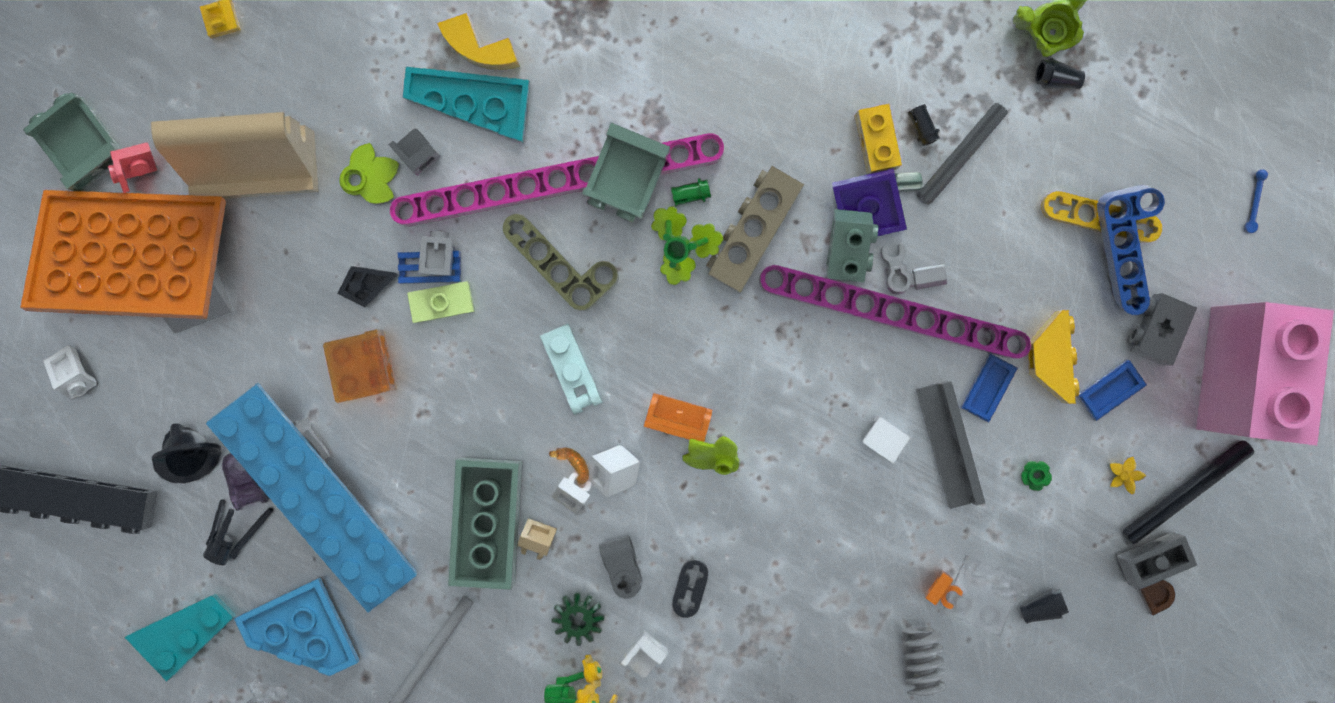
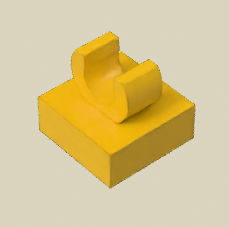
[200,0,241,39]

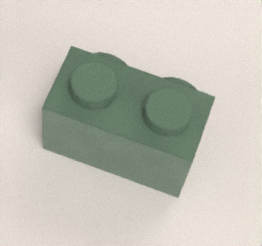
[826,209,878,283]

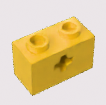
[854,104,902,174]

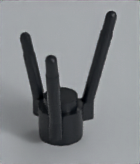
[203,499,273,566]

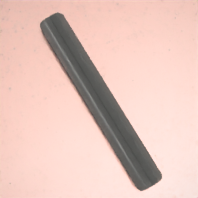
[918,103,1008,205]

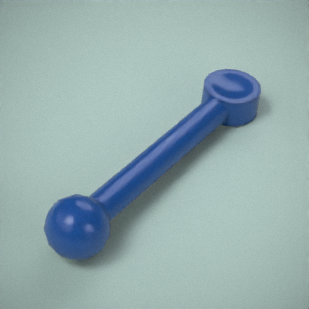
[1244,169,1268,233]

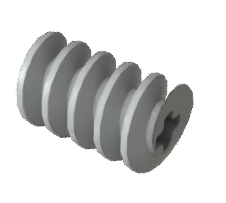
[902,627,946,696]

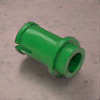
[671,178,711,207]

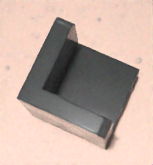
[388,128,441,176]

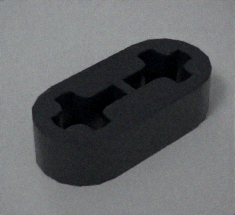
[672,558,708,618]

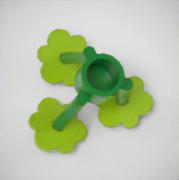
[651,206,723,285]

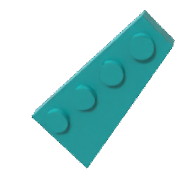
[402,66,530,143]

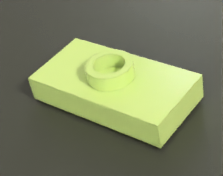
[407,281,475,323]

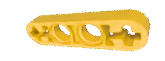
[1041,191,1163,243]

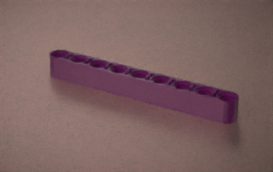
[759,265,1031,359]

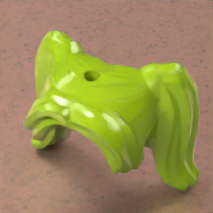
[1012,0,1088,57]

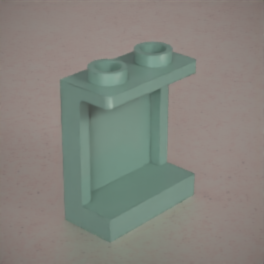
[23,92,122,191]
[582,123,670,222]

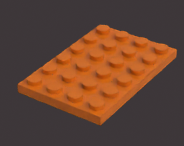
[20,190,226,319]

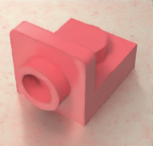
[108,142,157,193]

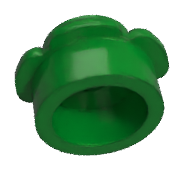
[1021,461,1052,491]

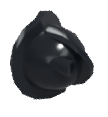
[152,423,221,484]

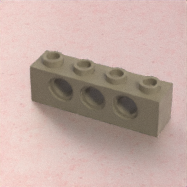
[706,166,804,294]

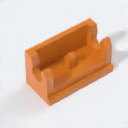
[643,393,713,442]

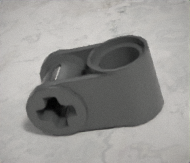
[599,535,643,599]

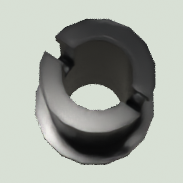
[907,104,940,146]

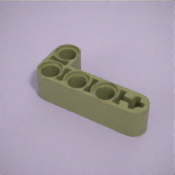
[502,214,619,311]

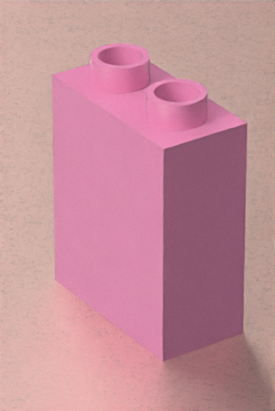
[1196,302,1334,446]

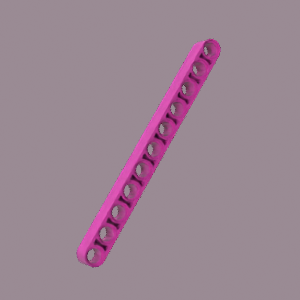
[390,133,724,227]

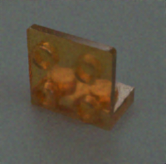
[323,329,397,403]

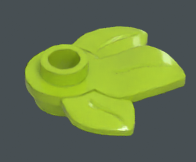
[339,143,399,204]
[682,436,740,475]

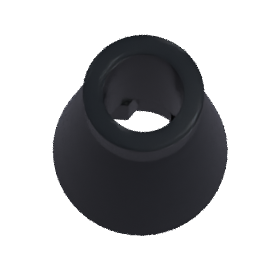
[1035,58,1085,89]
[1019,589,1069,624]

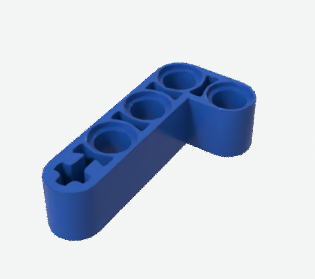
[1097,185,1165,315]

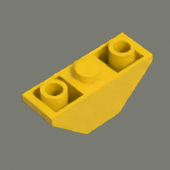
[1027,310,1079,404]

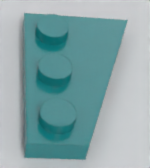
[124,593,237,682]

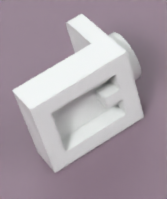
[43,345,97,399]

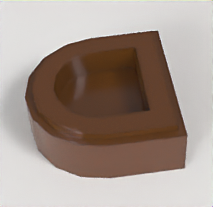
[1138,580,1176,616]

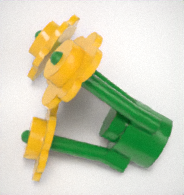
[544,654,618,703]

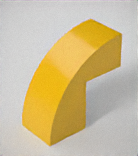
[437,13,520,70]

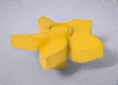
[1110,457,1146,495]

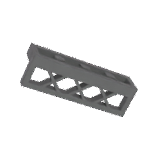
[916,381,985,509]

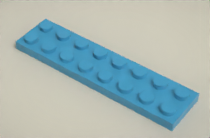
[206,383,417,613]

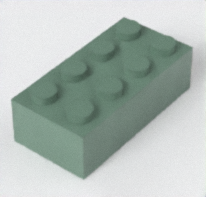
[448,457,523,590]

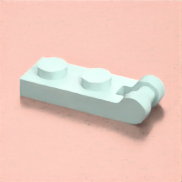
[540,324,603,415]

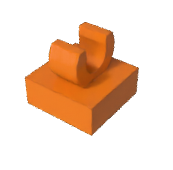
[925,570,963,609]

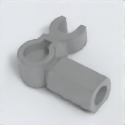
[881,243,947,295]

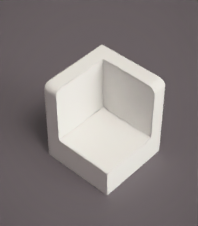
[863,415,911,463]
[588,445,640,497]
[620,630,668,678]

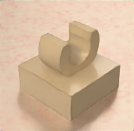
[517,518,557,560]

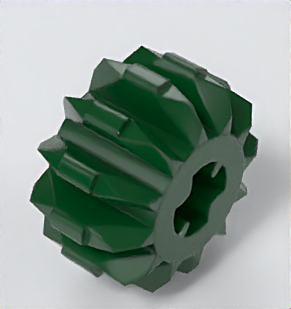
[551,592,605,646]

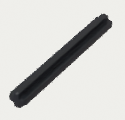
[1123,440,1255,544]

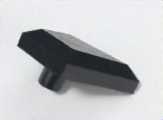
[337,266,398,308]

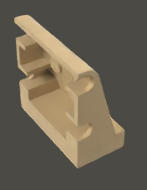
[151,112,319,199]

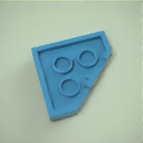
[234,577,360,676]

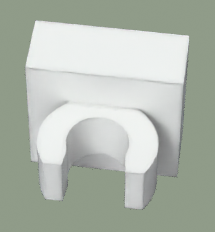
[552,472,591,515]

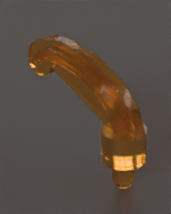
[549,447,589,485]

